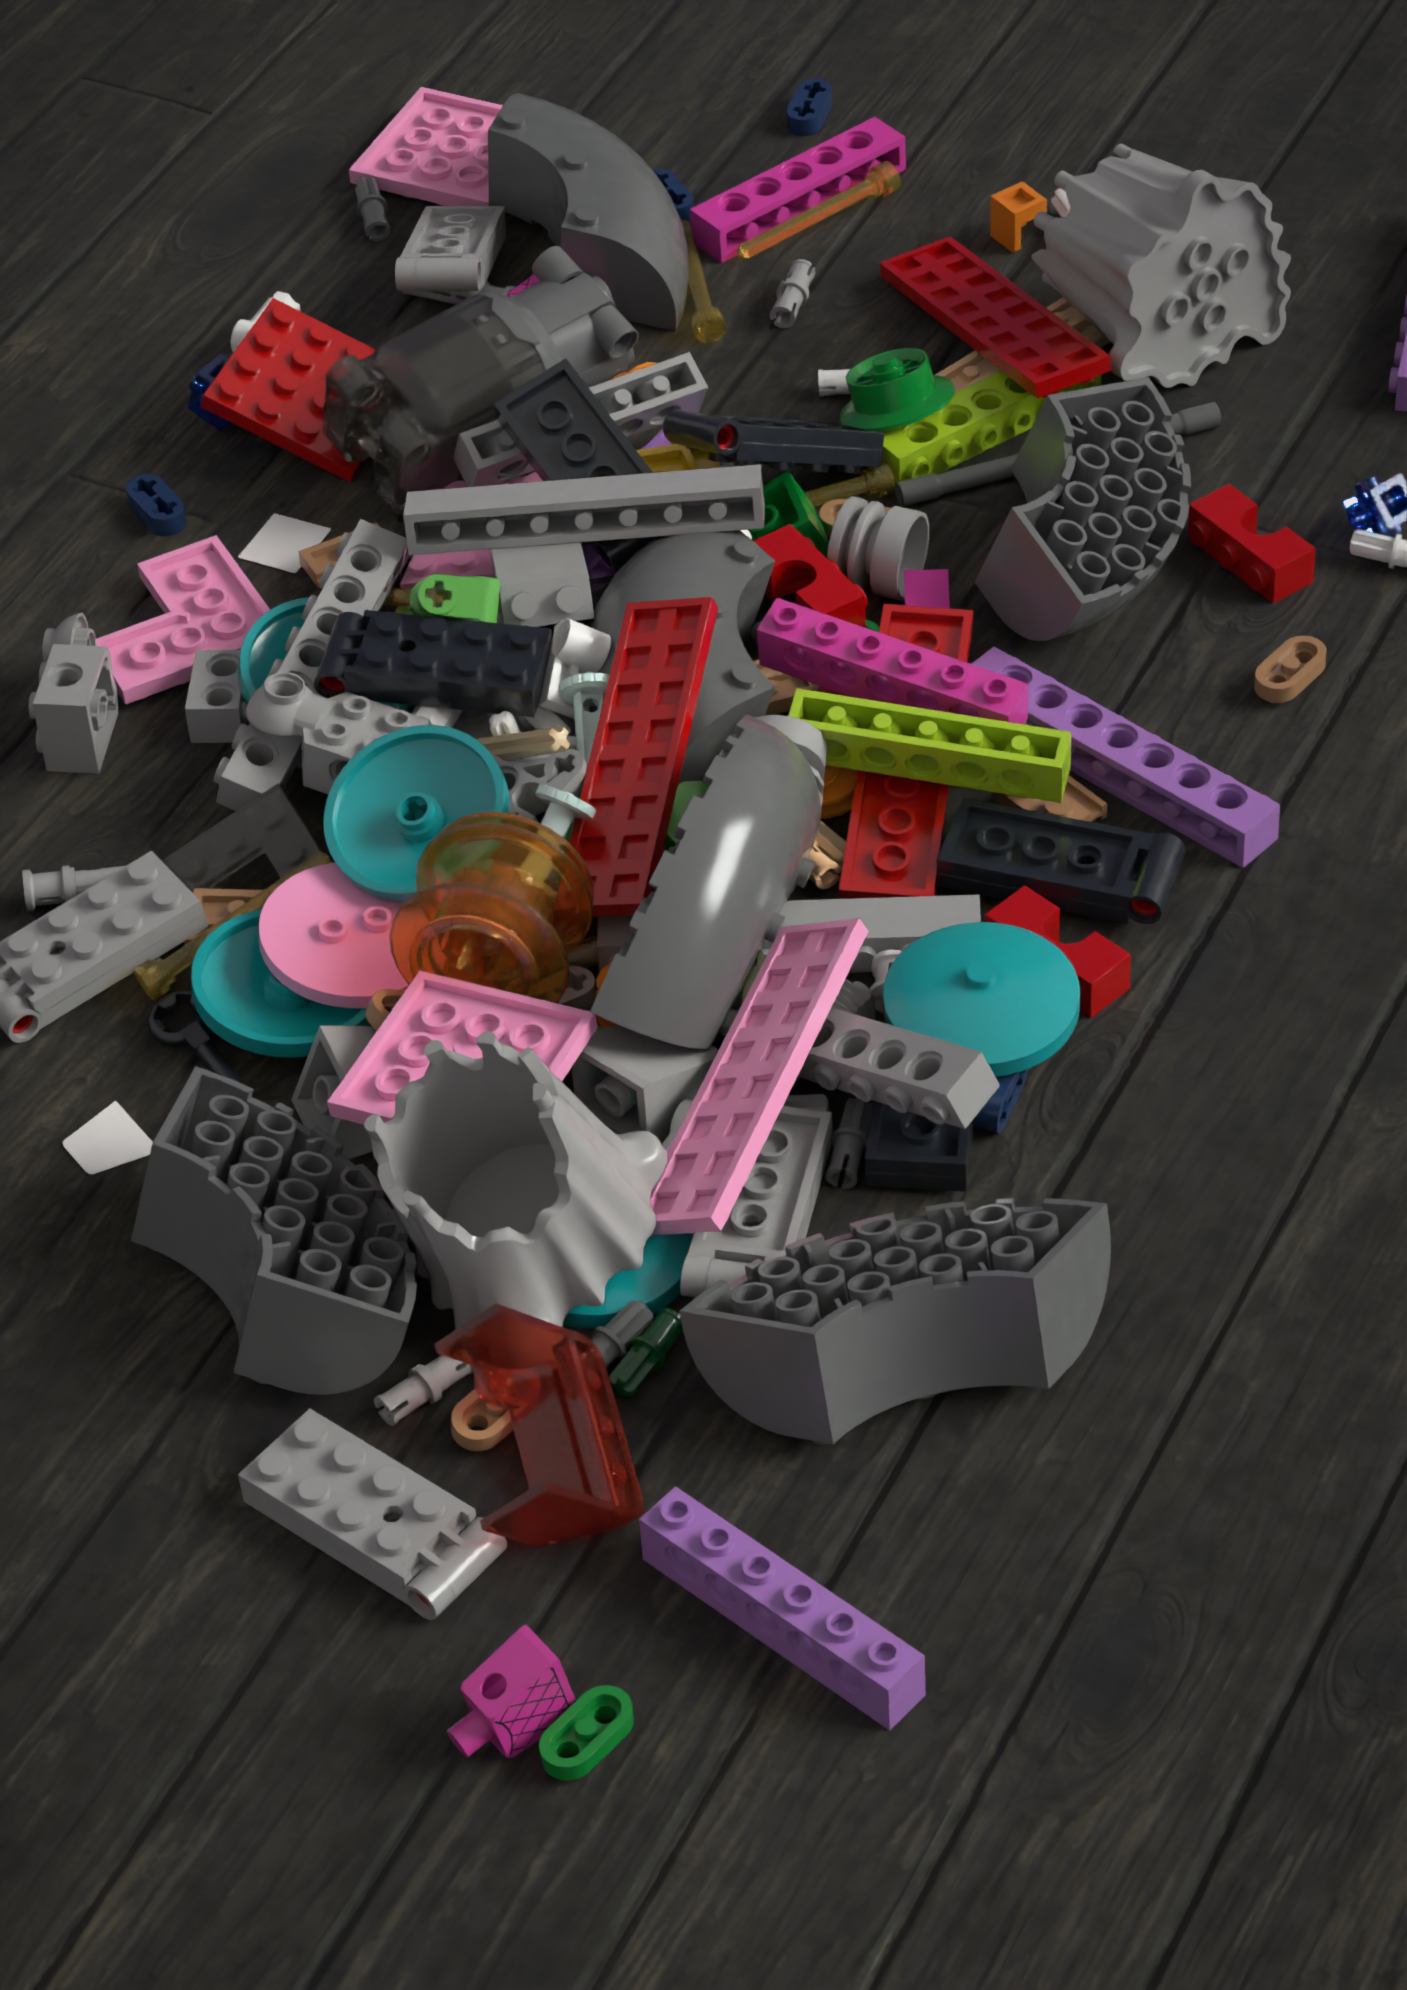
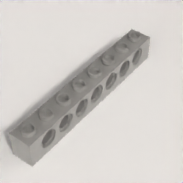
[213,519,408,824]

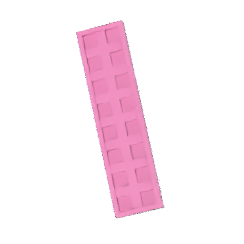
[650,918,868,1235]

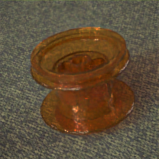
[389,812,594,1004]

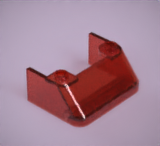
[434,1303,644,1547]

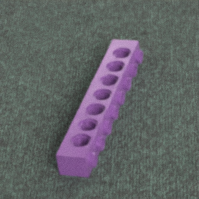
[972,647,1280,868]

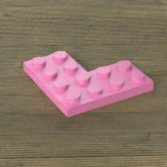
[96,535,270,704]
[327,971,598,1125]

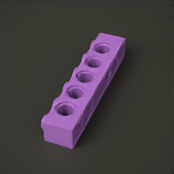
[639,1486,926,1730]

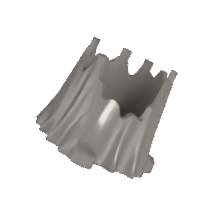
[1032,144,1291,388]
[364,1031,667,1376]

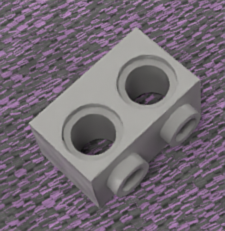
[185,650,250,743]

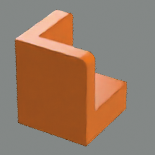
[990,181,1047,253]

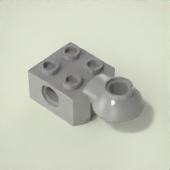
[29,613,118,774]
[246,672,429,794]

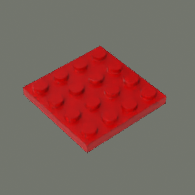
[200,298,413,482]

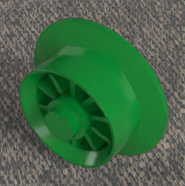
[840,348,955,432]

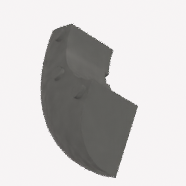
[488,93,689,332]
[975,377,1191,641]
[588,530,775,785]
[590,714,821,1049]
[131,1066,417,1395]
[680,1198,1111,1445]

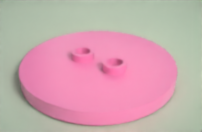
[259,862,451,1008]

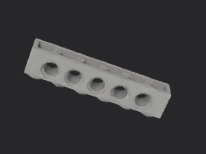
[453,352,708,487]
[796,1007,1000,1129]

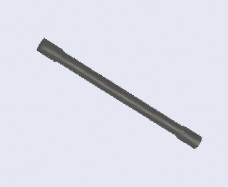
[895,402,1221,507]

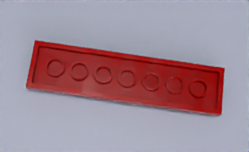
[839,604,973,899]

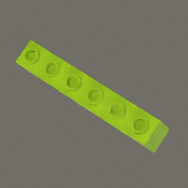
[870,370,1101,488]
[788,688,1071,803]

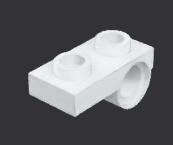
[539,618,611,720]

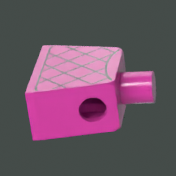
[447,1624,576,1758]

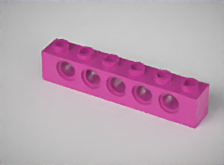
[690,117,906,263]
[757,598,1028,724]

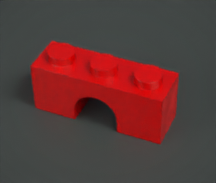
[1187,484,1316,604]
[753,524,868,628]
[985,885,1131,1018]

